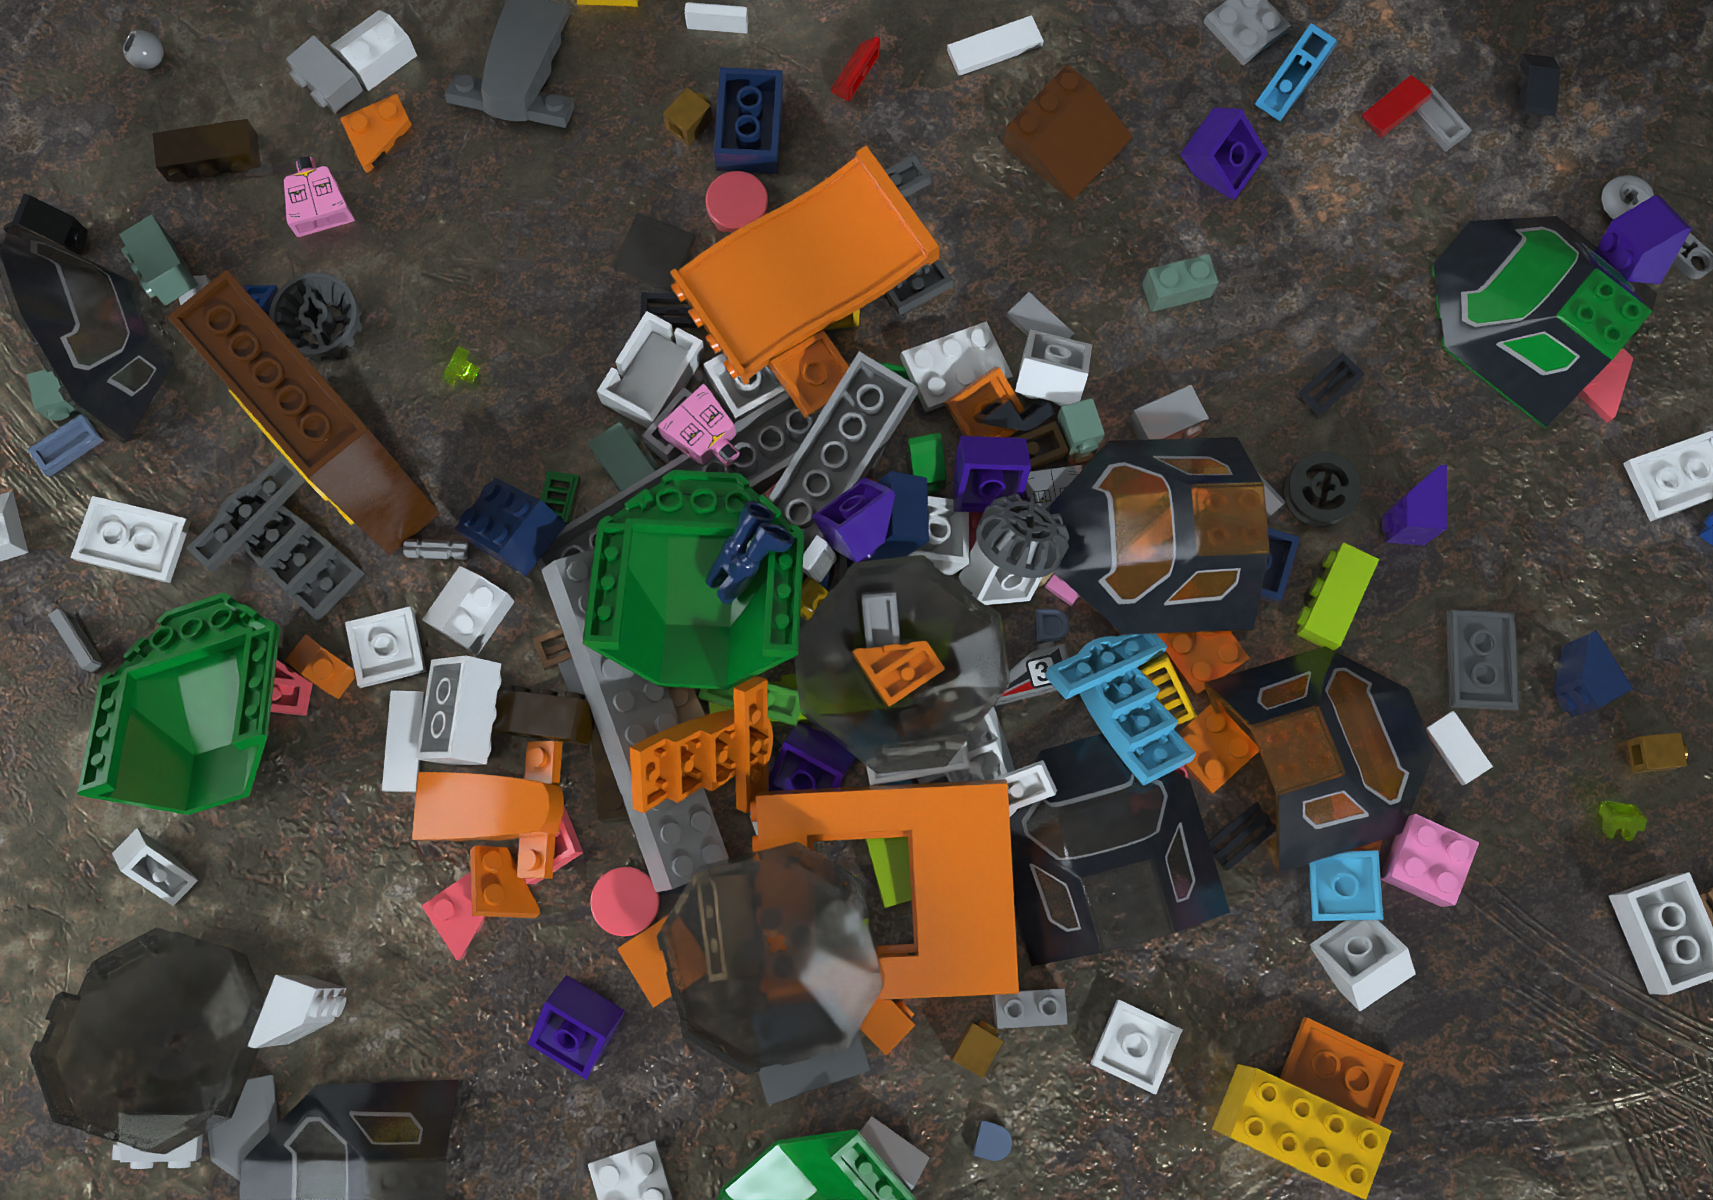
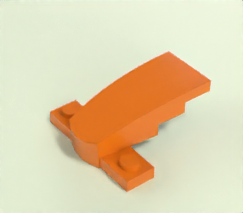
[630,675,773,813]
[412,741,564,879]

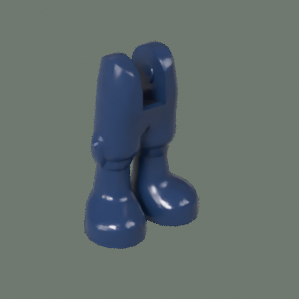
[705,501,794,604]

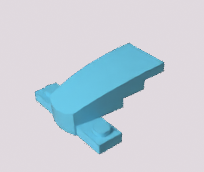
[1045,633,1196,786]

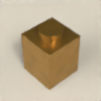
[663,87,713,146]
[1627,733,1688,773]
[950,1020,1003,1078]

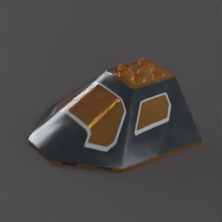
[1049,437,1269,635]
[1204,646,1435,873]

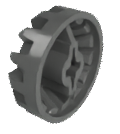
[269,272,362,362]
[976,494,1069,578]

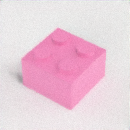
[1380,814,1479,907]

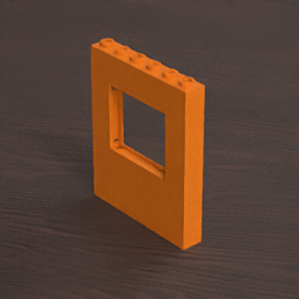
[750,779,1019,1005]

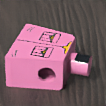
[284,157,355,238]
[658,383,740,467]

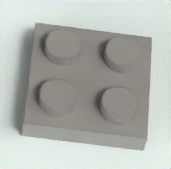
[1203,0,1291,65]

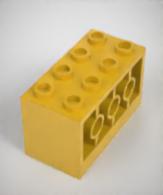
[1212,1064,1392,1200]

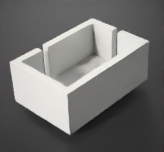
[597,311,705,429]

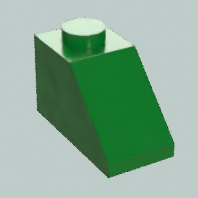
[906,432,947,496]

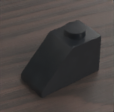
[12,194,88,258]

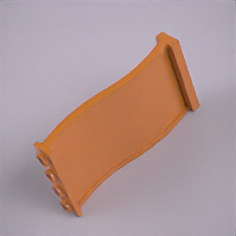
[670,145,940,385]

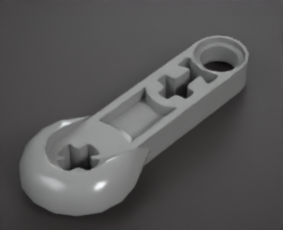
[1601,174,1713,279]

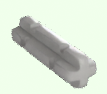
[403,538,469,560]

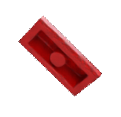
[830,36,880,102]
[1361,75,1433,139]

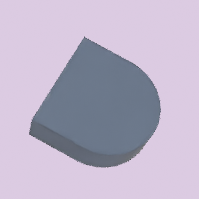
[1035,609,1069,644]
[973,1119,1012,1161]

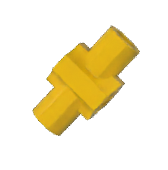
[800,577,833,621]

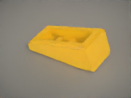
[1137,654,1197,726]

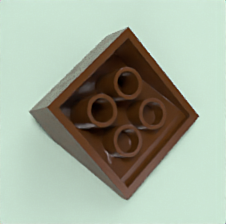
[1002,64,1133,202]

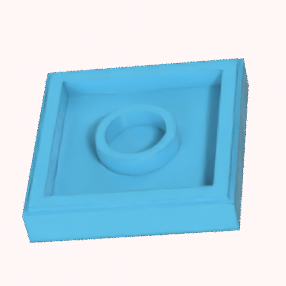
[1309,850,1384,921]

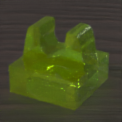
[441,346,480,386]
[1598,801,1648,841]

